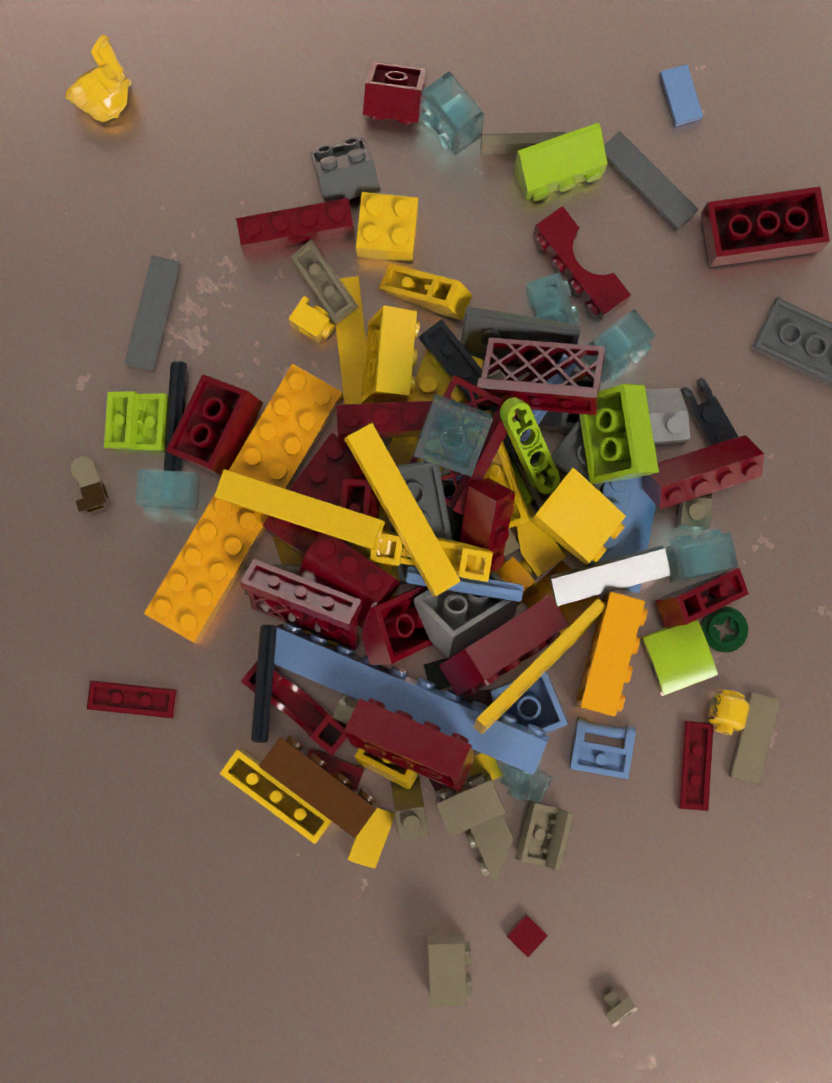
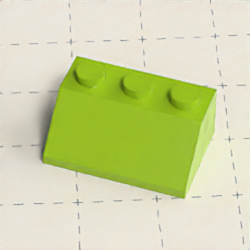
[514,122,607,201]
[579,384,659,484]

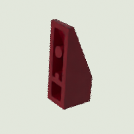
[655,567,749,627]

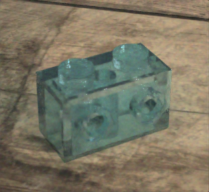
[525,272,580,325]
[136,469,200,515]

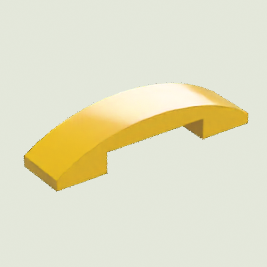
[370,531,493,582]

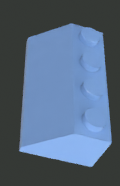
[586,476,656,594]

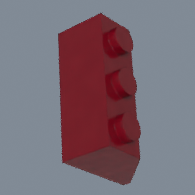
[166,374,263,477]
[298,532,400,629]
[361,585,433,665]

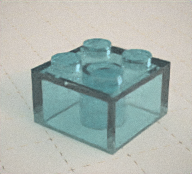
[421,71,484,156]
[583,309,656,383]
[414,394,493,477]
[665,529,738,583]

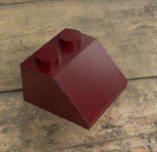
[363,61,427,124]

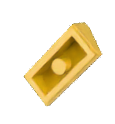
[347,806,395,869]

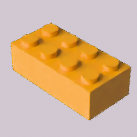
[574,592,648,717]

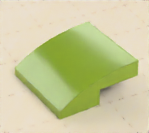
[104,391,168,452]
[642,619,718,695]

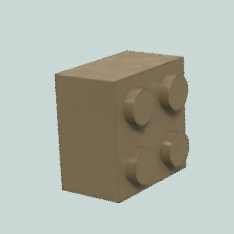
[436,772,506,837]
[428,933,472,1007]

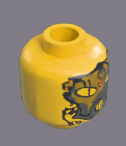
[708,690,750,735]

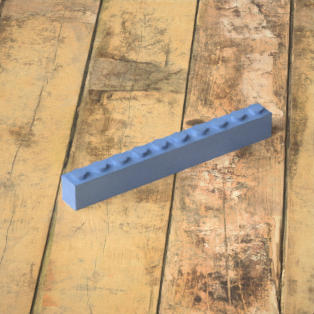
[274,622,550,775]

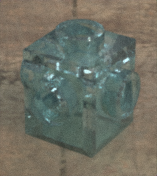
[500,763,554,803]

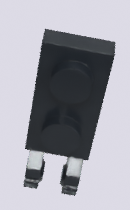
[681,378,739,446]

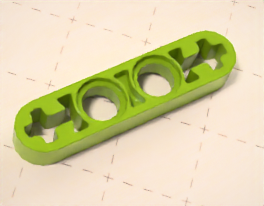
[500,397,560,494]

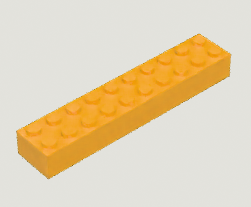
[144,364,344,644]

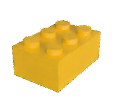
[361,305,420,404]

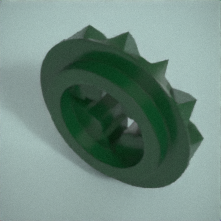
[702,606,748,653]

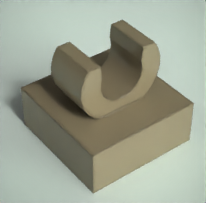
[604,990,638,1027]

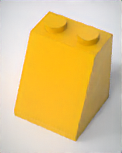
[531,468,626,565]

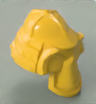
[65,34,132,122]

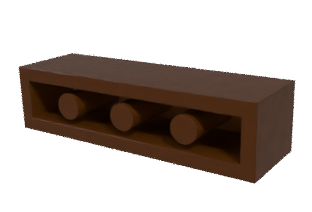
[258,735,377,838]

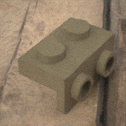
[515,801,573,871]

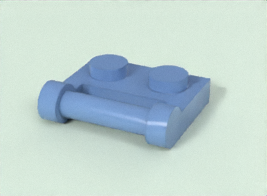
[569,717,636,779]

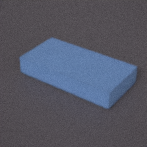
[659,64,703,127]

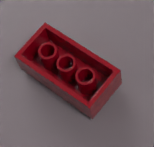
[701,186,830,267]
[263,432,367,558]
[439,595,569,696]
[344,698,474,791]

